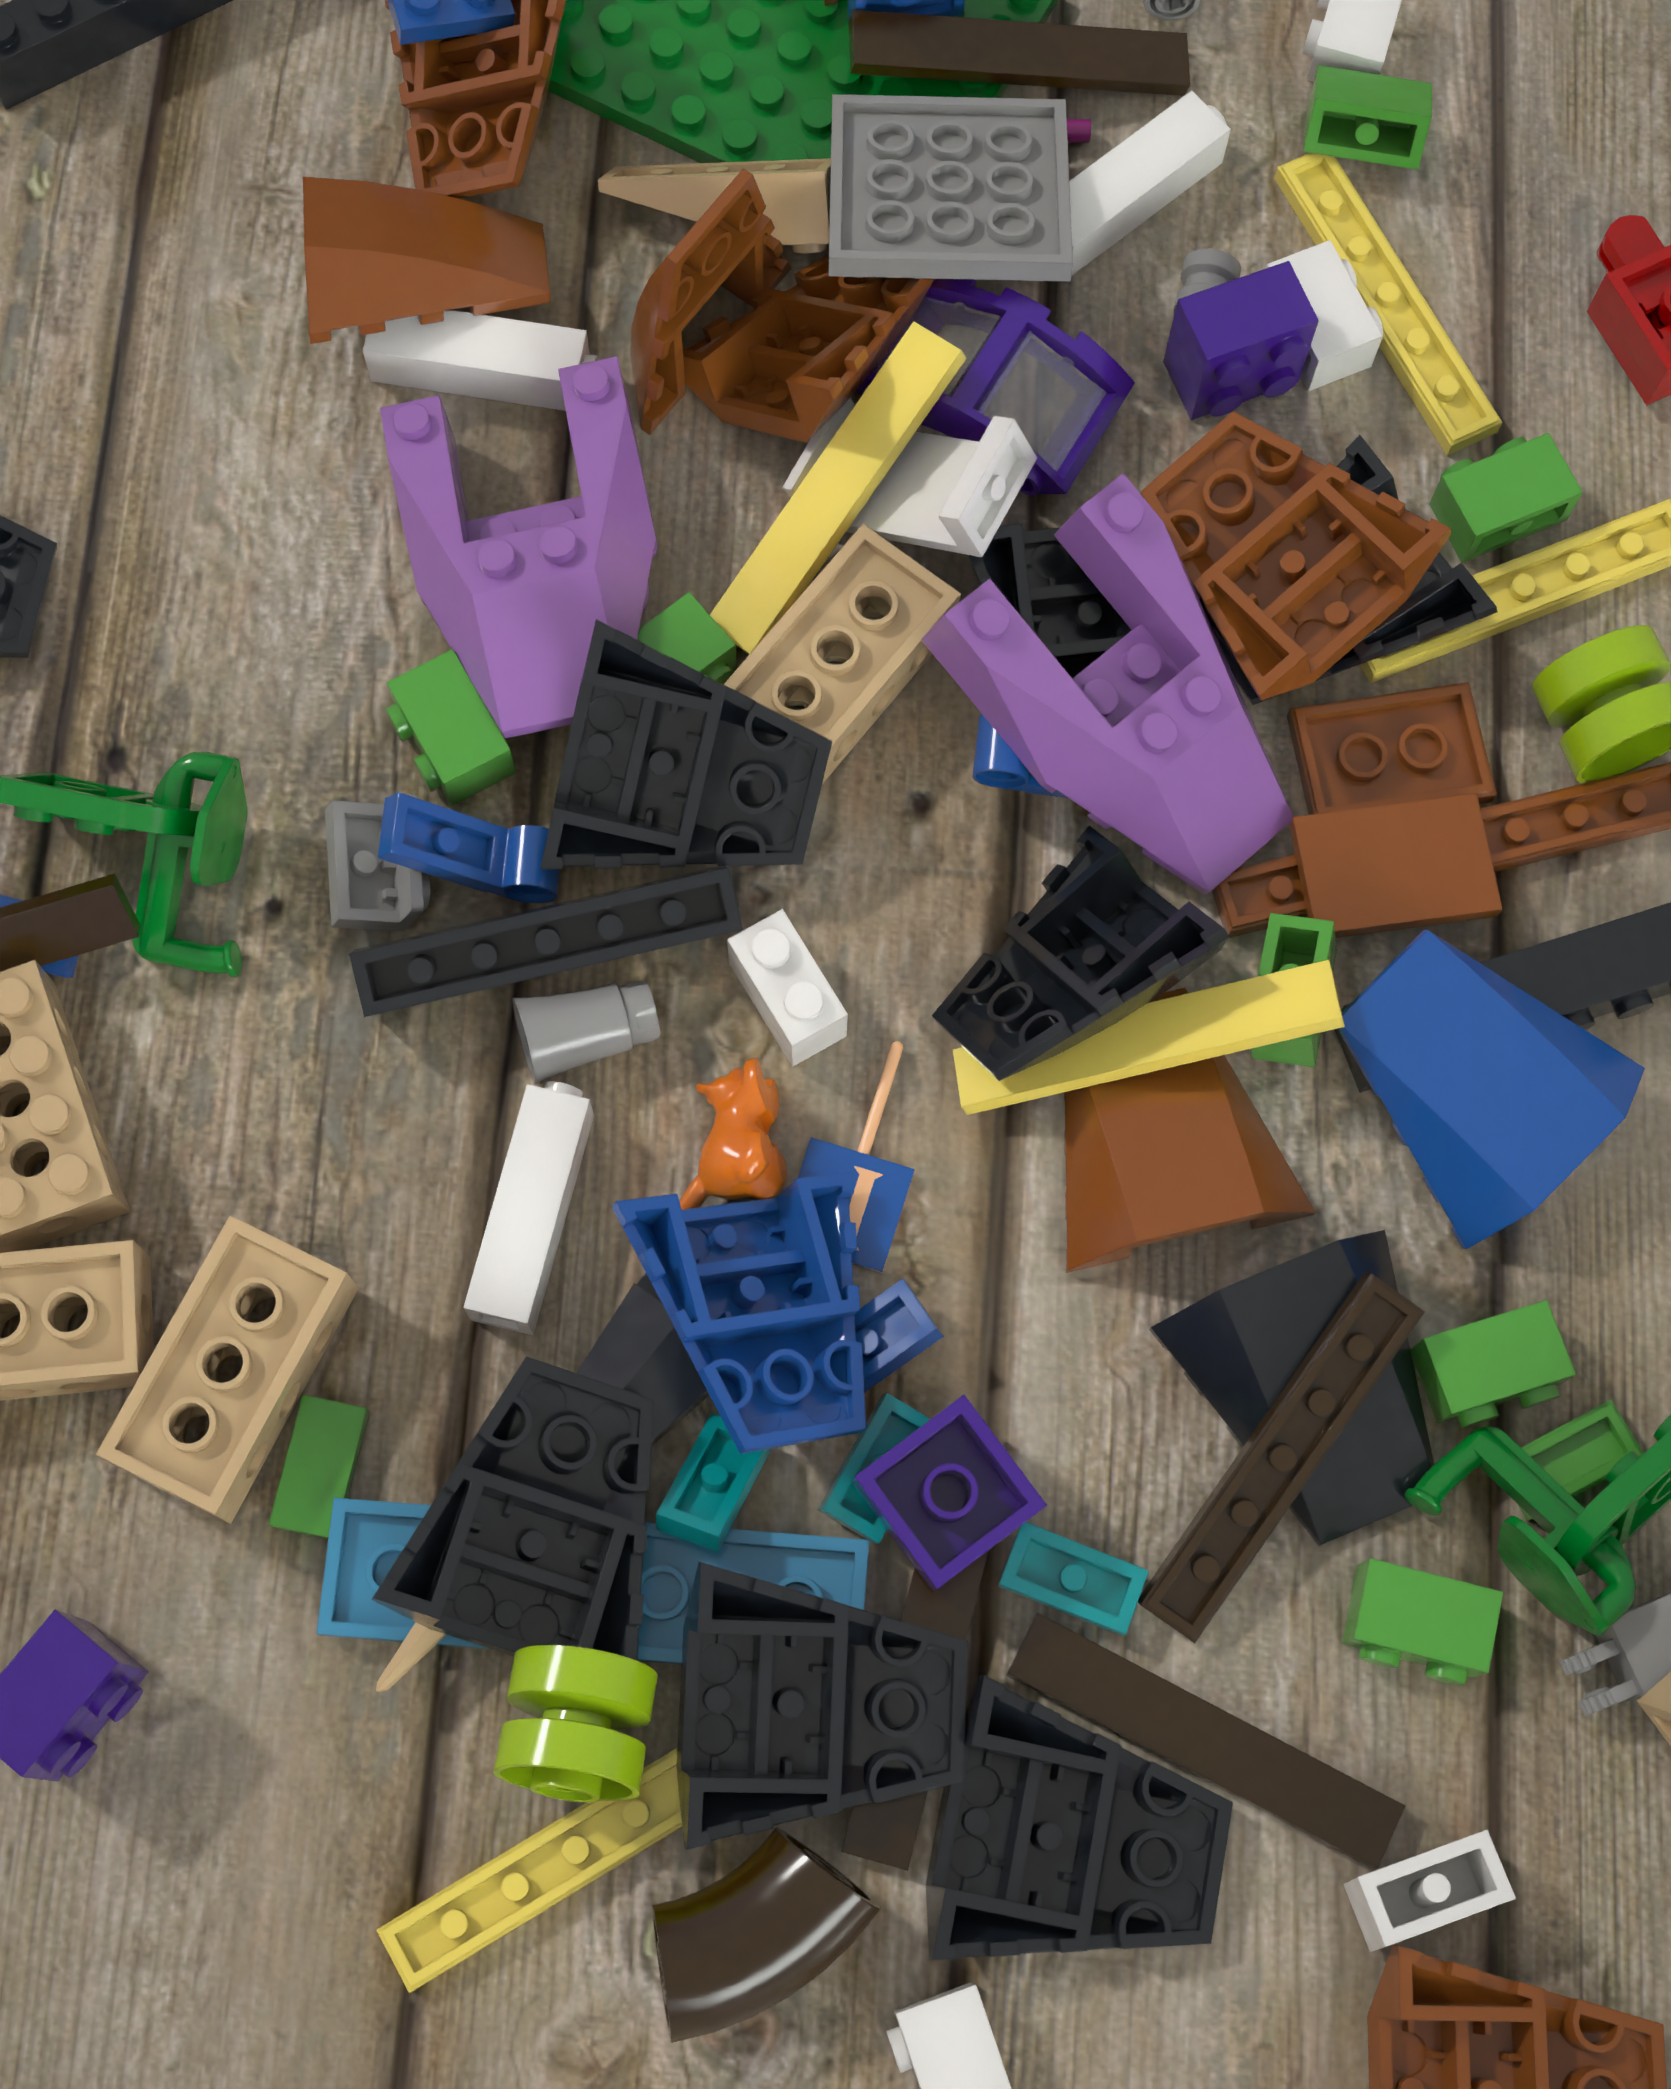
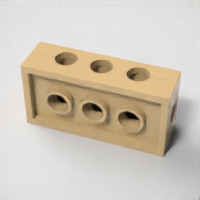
[724,524,961,784]
[0,960,130,1253]
[96,1215,359,1524]
[0,1240,154,1401]

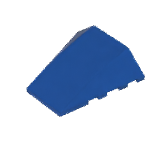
[1338,930,1645,1250]
[612,1172,866,1454]

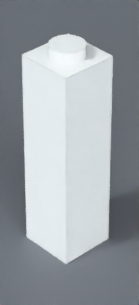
[1069,90,1231,276]
[363,310,598,411]
[463,1081,594,1335]

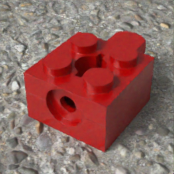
[1587,215,1671,406]

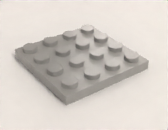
[829,94,1073,281]

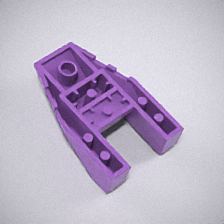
[380,356,658,739]
[921,473,1293,895]

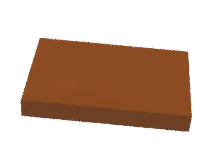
[1287,682,1497,815]
[1289,793,1502,938]

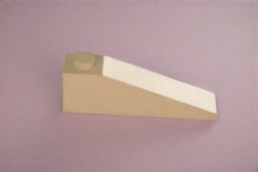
[598,158,831,254]

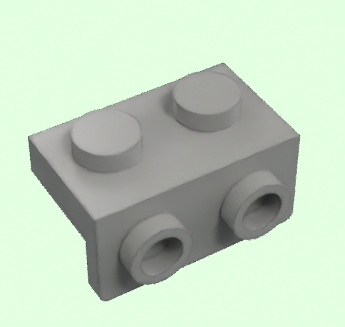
[325,793,430,931]

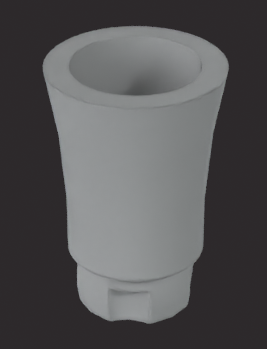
[512,981,660,1085]

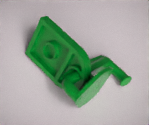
[0,752,248,978]
[1405,1415,1671,1637]

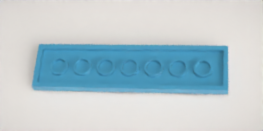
[316,1498,869,1665]

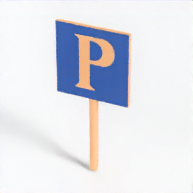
[797,1041,915,1273]

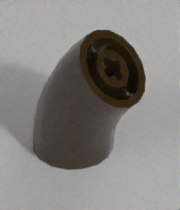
[652,1827,881,2043]

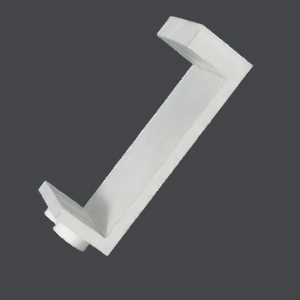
[782,398,1037,557]

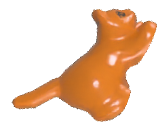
[679,1058,787,1210]

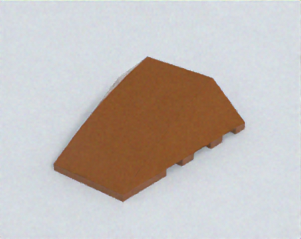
[384,0,566,199]
[630,169,792,435]
[303,177,551,344]
[682,254,935,443]
[1140,411,1451,701]
[1064,988,1316,1273]
[1367,1945,1667,2089]

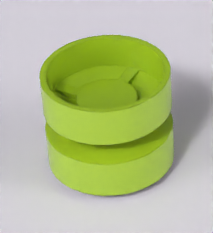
[1531,625,1671,783]
[493,1645,658,1802]

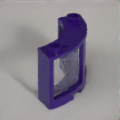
[856,279,1135,496]

